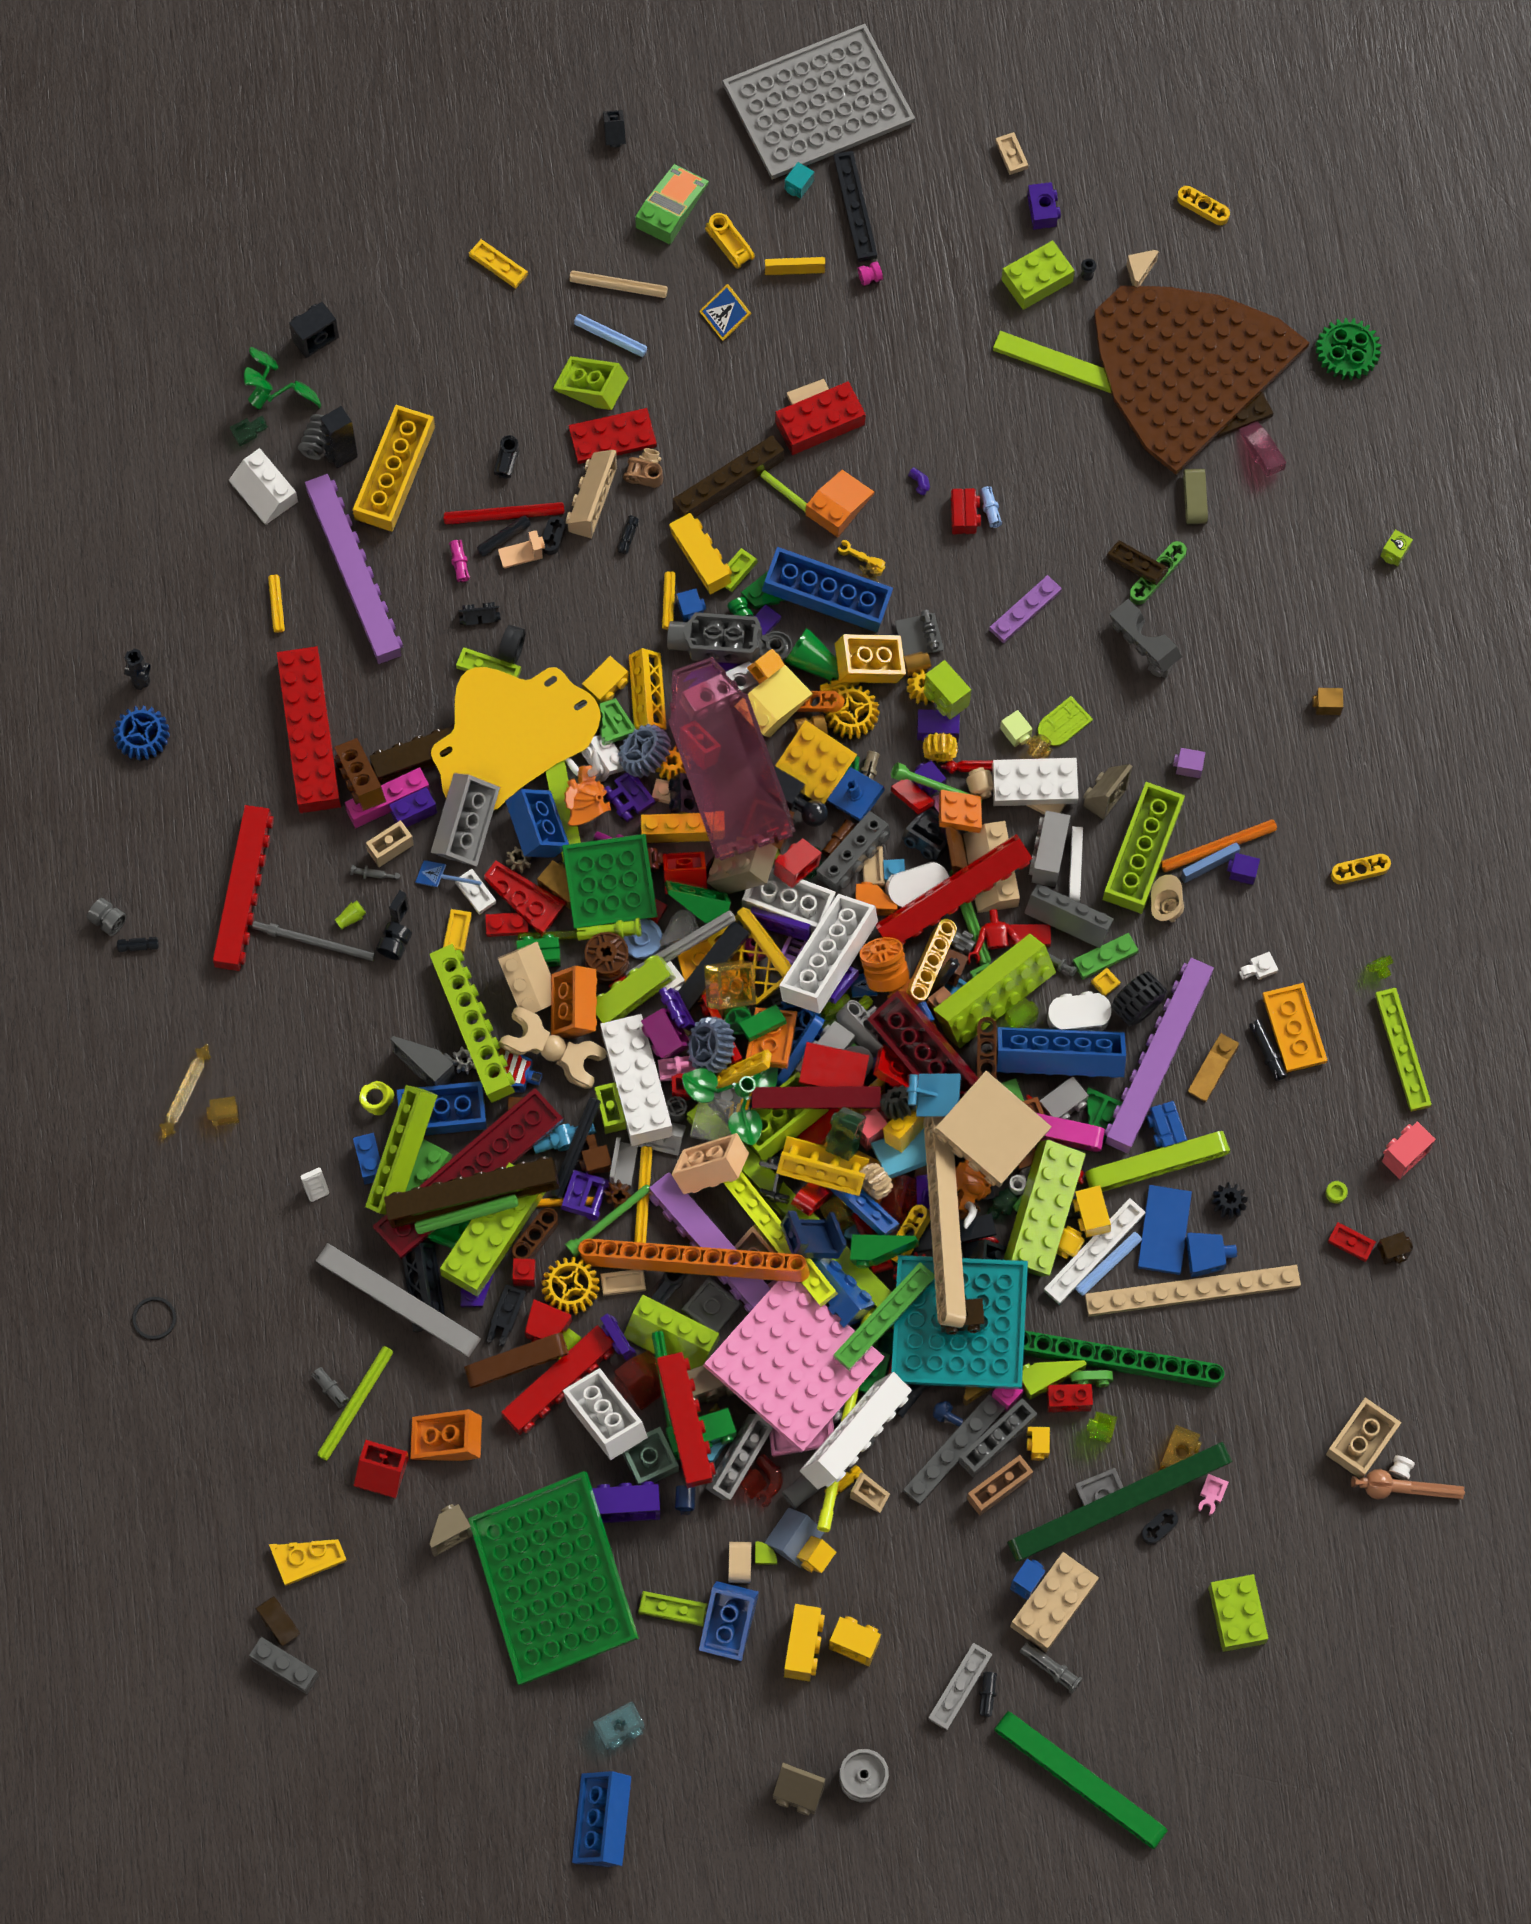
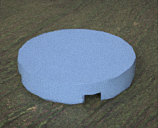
[624,919,662,959]

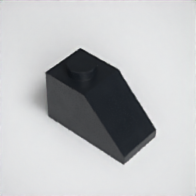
[603,110,626,147]
[964,1239,1007,1260]

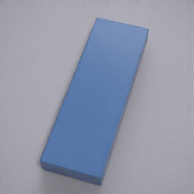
[1181,843,1240,883]

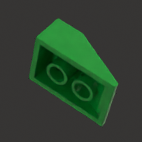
[665,880,731,923]

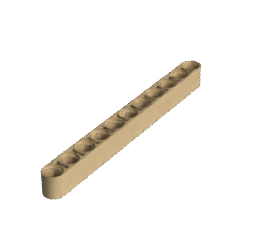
[924,1117,966,1328]

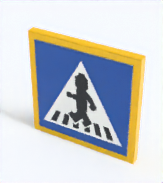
[699,284,751,341]

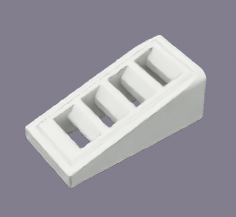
[300,1168,329,1202]

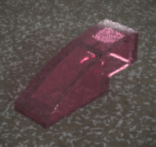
[1239,421,1286,477]

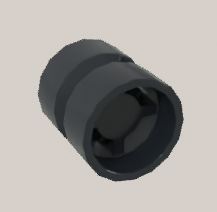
[376,922,412,961]

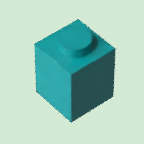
[784,162,814,199]

